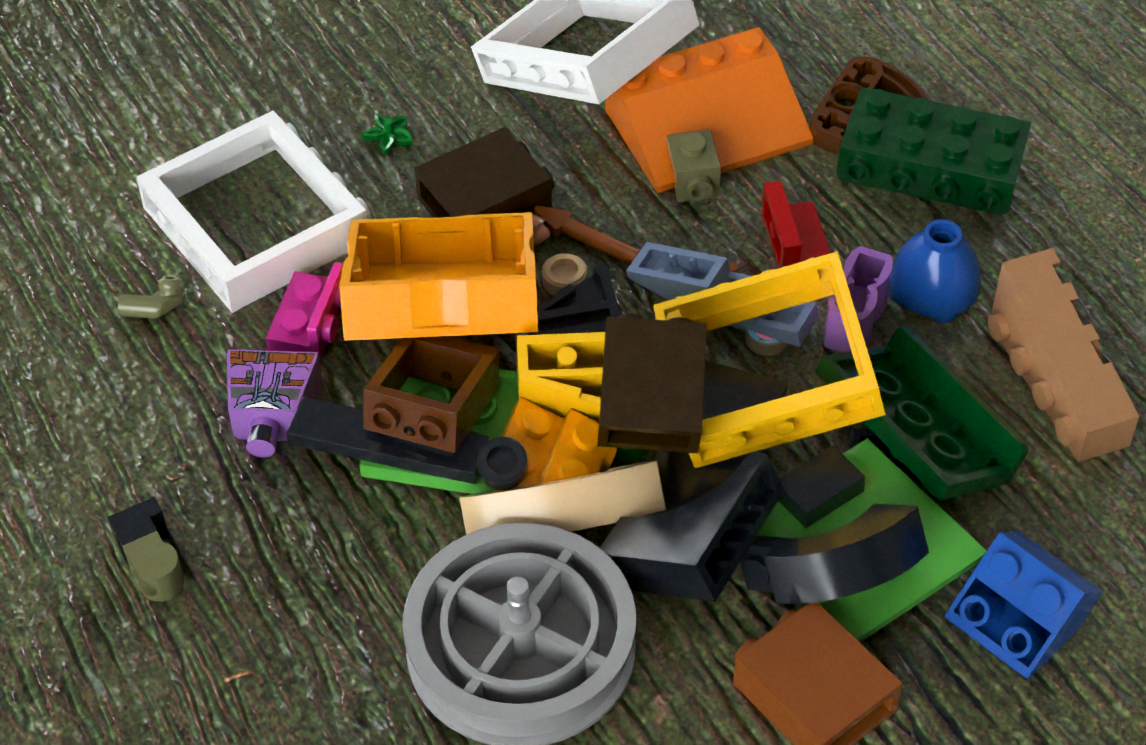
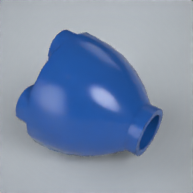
[889,219,981,323]

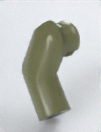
[118,275,186,319]

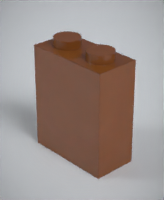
[733,602,903,745]

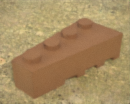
[988,248,1139,462]

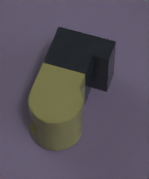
[108,497,184,602]

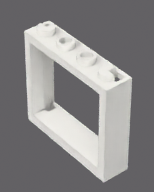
[471,0,700,104]
[136,111,371,313]

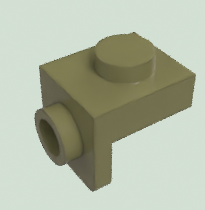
[666,129,721,202]

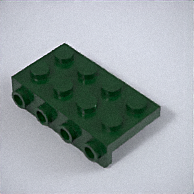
[836,87,1032,215]
[815,327,1028,500]

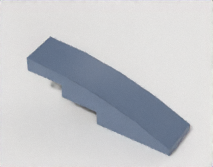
[626,242,819,347]

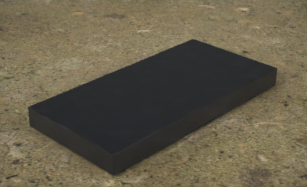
[646,361,787,516]

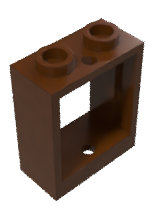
[363,336,500,453]

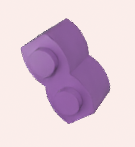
[824,246,893,353]

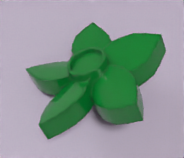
[362,113,413,156]

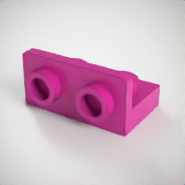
[265,262,343,360]

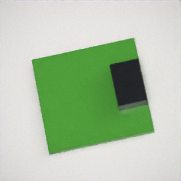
[756,438,987,642]

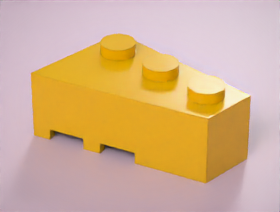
[516,332,605,422]

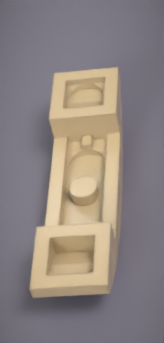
[459,460,666,535]

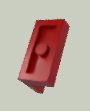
[761,181,830,268]

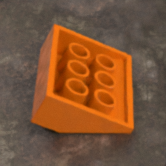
[605,27,814,193]

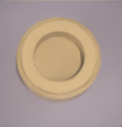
[542,254,587,296]

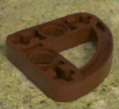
[810,56,928,155]

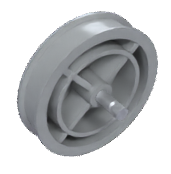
[403,523,636,745]

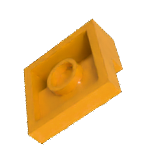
[502,397,617,490]

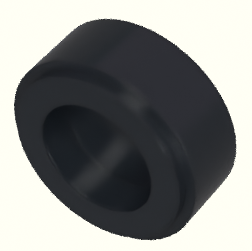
[477,437,528,490]

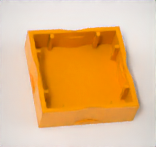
[339,212,538,341]

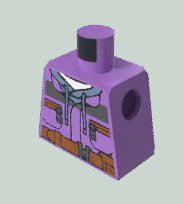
[227,349,323,458]

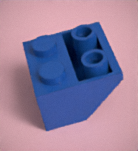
[944,532,1104,679]

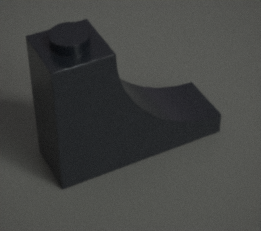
[600,453,784,602]

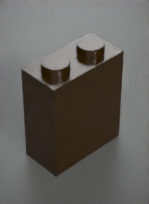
[414,127,555,218]
[597,314,707,454]

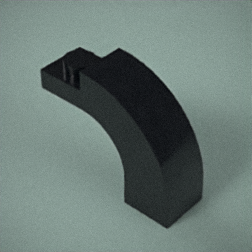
[740,504,929,604]

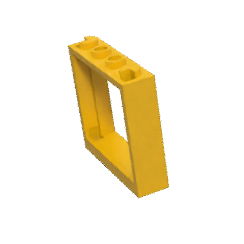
[653,251,886,468]

